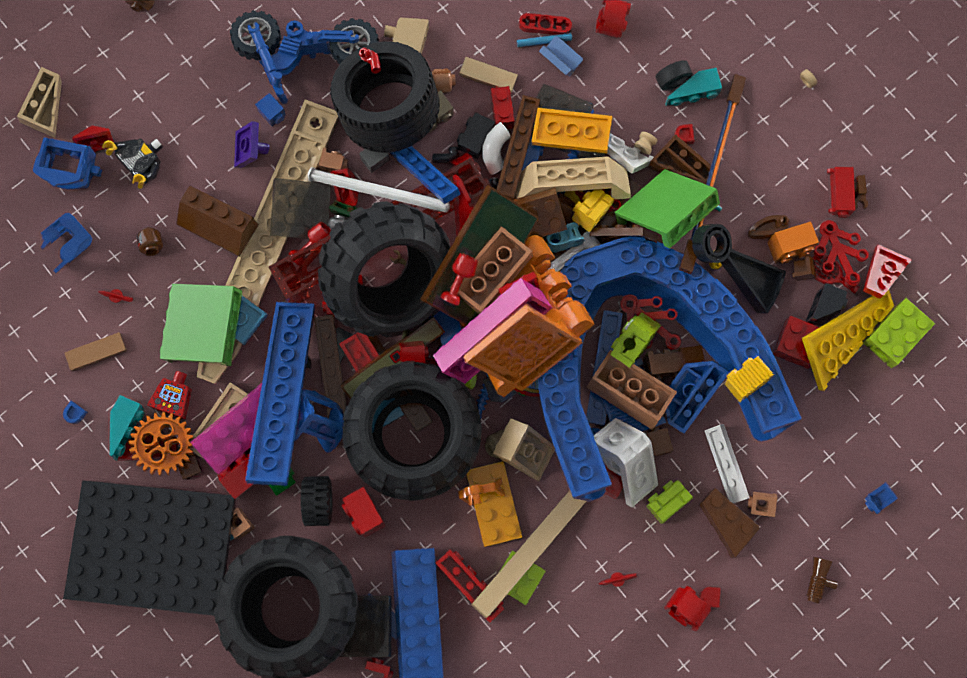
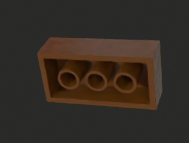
[482,187,567,238]

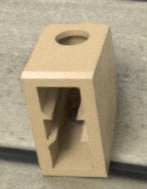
[384,18,429,54]

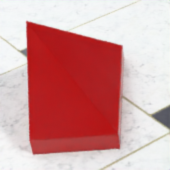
[72,125,114,152]
[330,168,359,206]

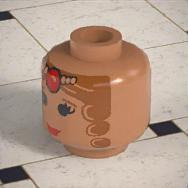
[432,68,456,93]

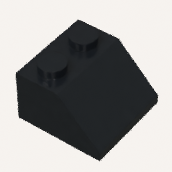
[806,283,848,325]

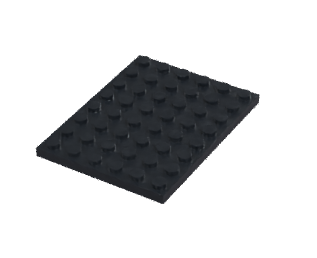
[63,480,236,616]

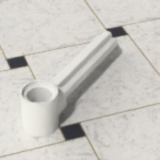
[548,231,601,271]

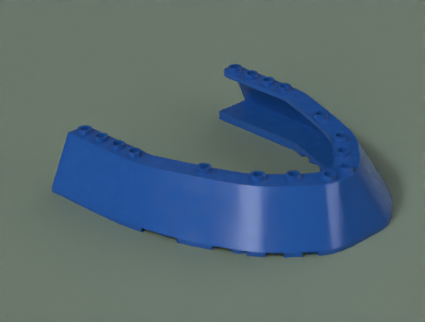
[538,236,802,502]

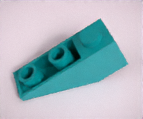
[665,67,722,107]
[110,395,145,461]

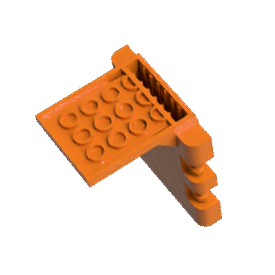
[453,235,594,397]

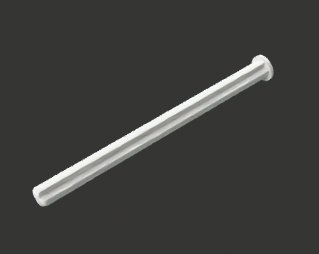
[308,167,450,212]

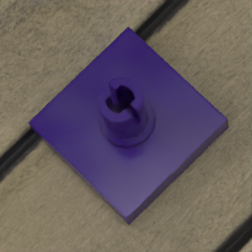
[234,121,270,168]

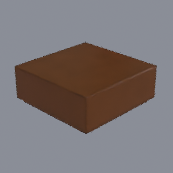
[178,454,202,480]

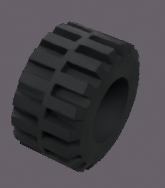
[301,476,333,526]

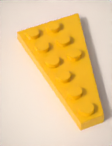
[802,290,894,391]

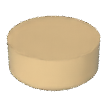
[800,69,817,88]

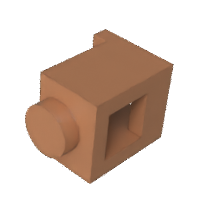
[319,148,349,173]
[748,492,777,517]
[231,508,255,540]

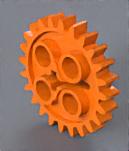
[129,412,194,476]

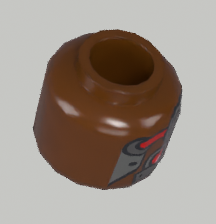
[136,227,163,256]

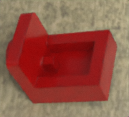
[365,658,394,678]

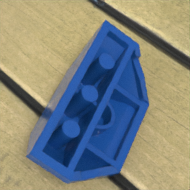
[666,361,730,434]

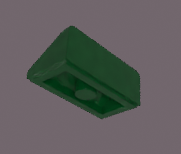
[329,201,357,218]

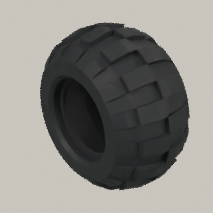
[318,201,455,338]
[342,361,482,501]
[214,535,358,678]

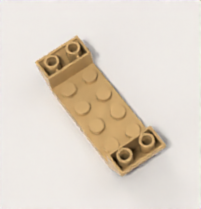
[515,157,631,199]

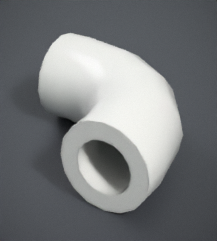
[483,122,511,175]

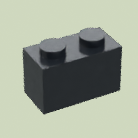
[456,112,495,159]

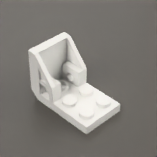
[594,418,658,507]

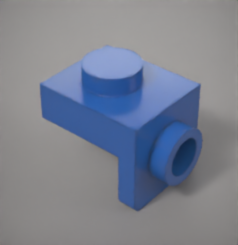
[865,482,898,514]

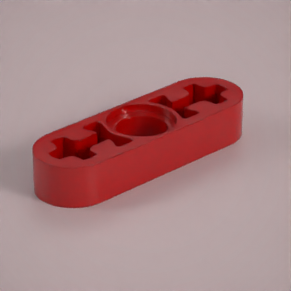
[519,13,572,35]

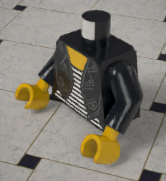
[102,138,163,189]

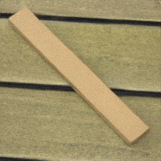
[471,491,586,618]

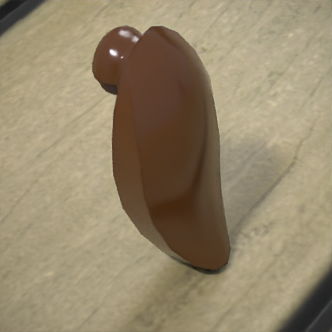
[748,215,789,239]

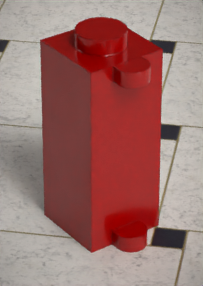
[827,167,855,218]

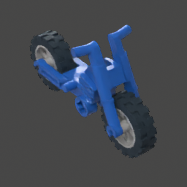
[230,10,379,104]

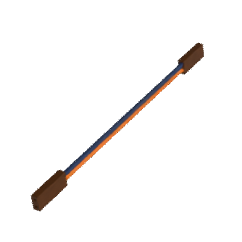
[679,74,746,274]

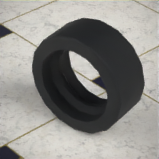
[655,60,693,91]

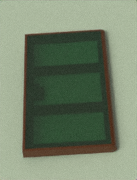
[421,185,540,326]

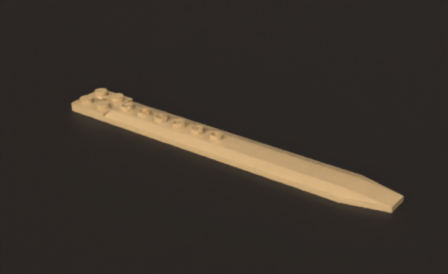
[197,100,339,384]

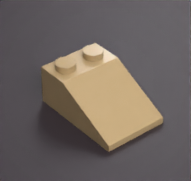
[493,419,555,481]

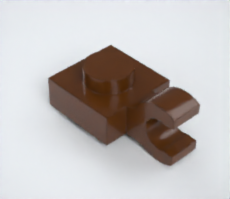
[854,175,868,210]

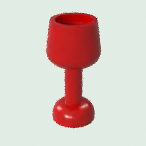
[289,222,331,266]
[441,253,479,305]

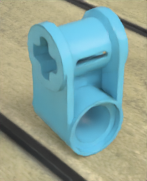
[547,222,585,253]

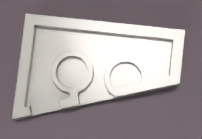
[607,133,654,174]

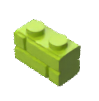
[646,480,693,524]

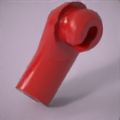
[359,48,381,73]

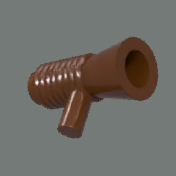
[807,557,838,603]

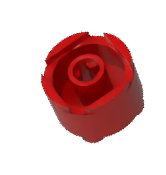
[596,0,631,38]
[664,586,712,631]

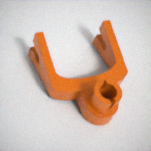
[458,478,505,506]

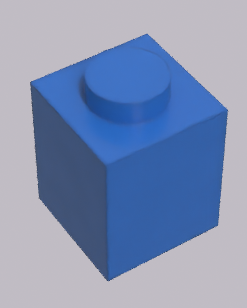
[255,93,286,126]

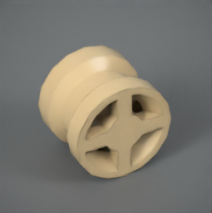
[634,132,657,155]

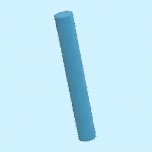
[517,33,572,47]

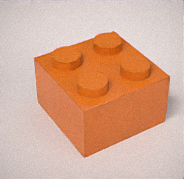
[767,221,819,264]

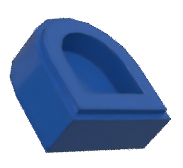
[63,400,88,424]

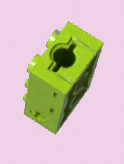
[863,298,935,368]
[610,313,661,368]

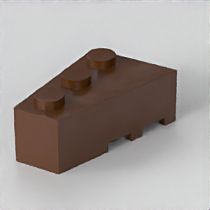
[648,134,718,184]
[643,345,705,381]
[699,488,761,558]

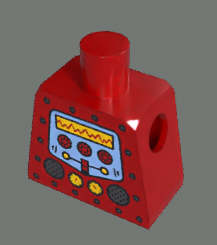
[147,371,192,420]

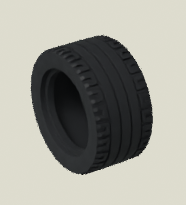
[330,41,440,153]

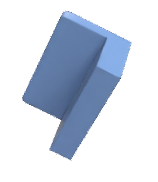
[539,36,583,76]

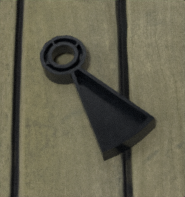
[692,224,786,313]

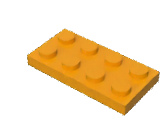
[532,108,612,154]
[466,461,522,547]

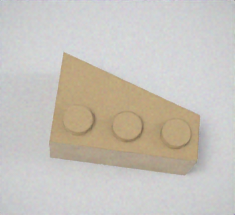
[17,67,62,138]

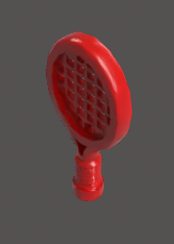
[812,255,860,294]

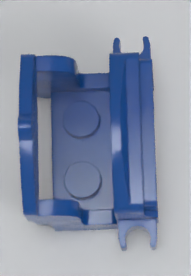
[33,137,102,190]
[40,213,92,273]
[294,389,344,453]

